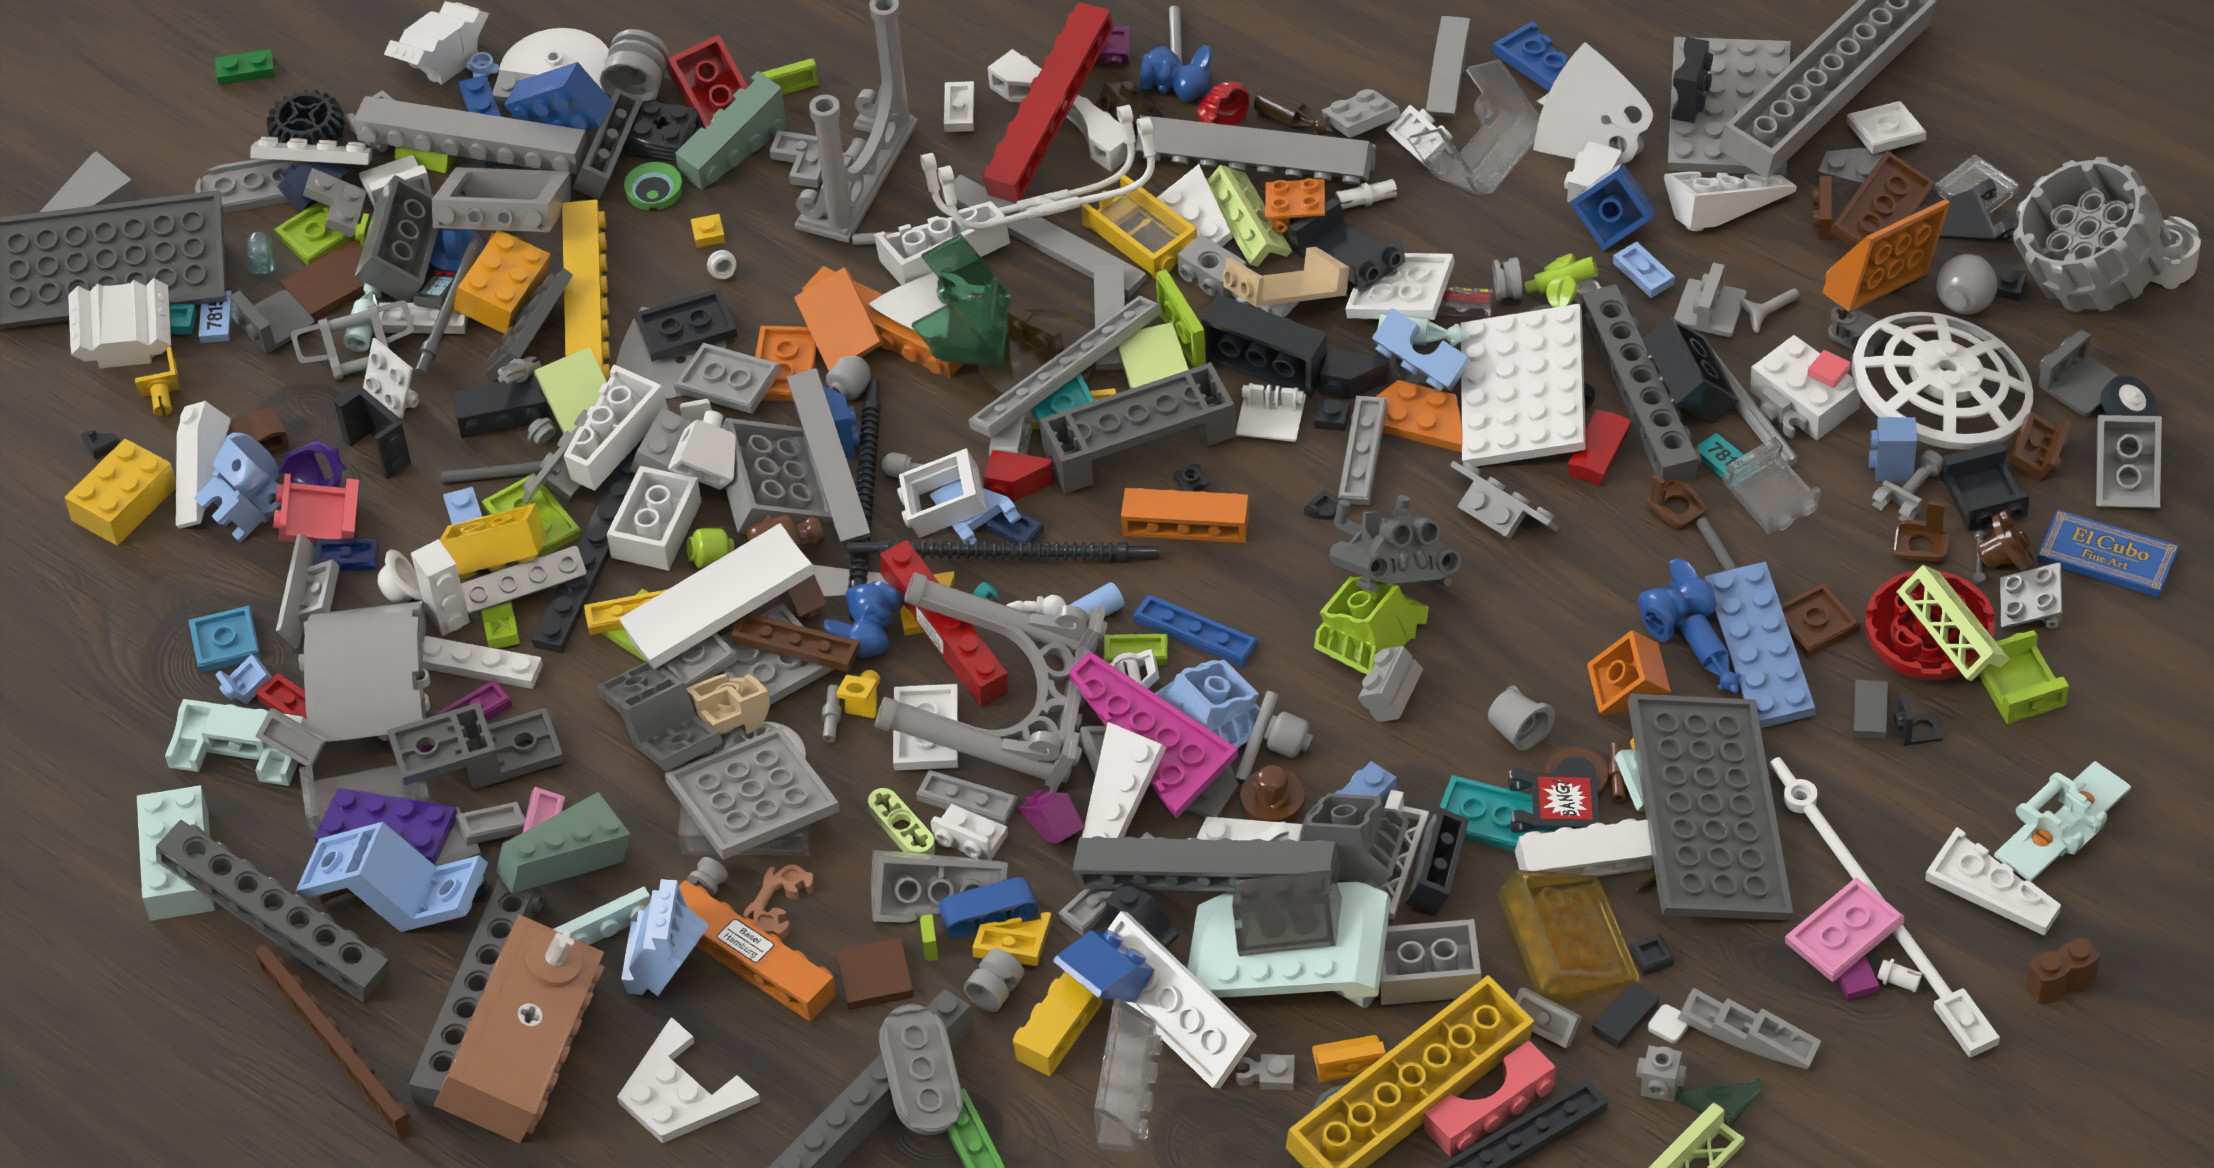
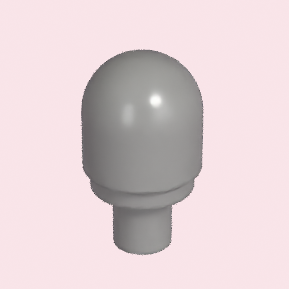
[882,452,924,478]

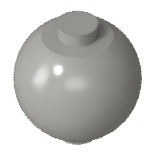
[1936,254,1998,315]

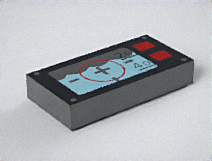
[413,269,457,308]

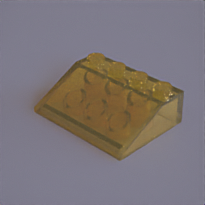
[1497,870,1641,1001]

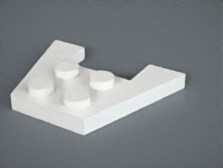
[617,1017,760,1143]

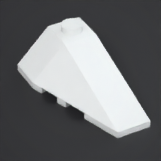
[1664,172,1797,231]
[176,401,231,529]

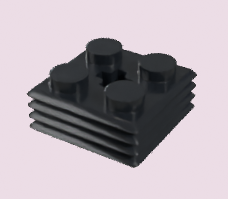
[626,100,699,161]

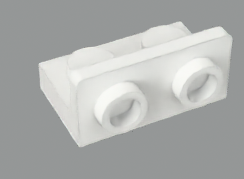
[1386,105,1456,167]
[931,804,1008,860]

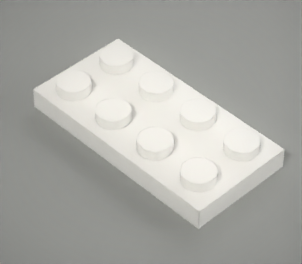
[250,137,372,165]

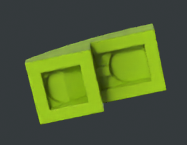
[481,601,520,649]

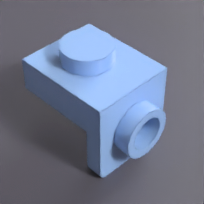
[216,654,273,705]

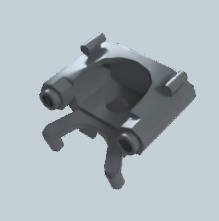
[1329,495,1462,593]

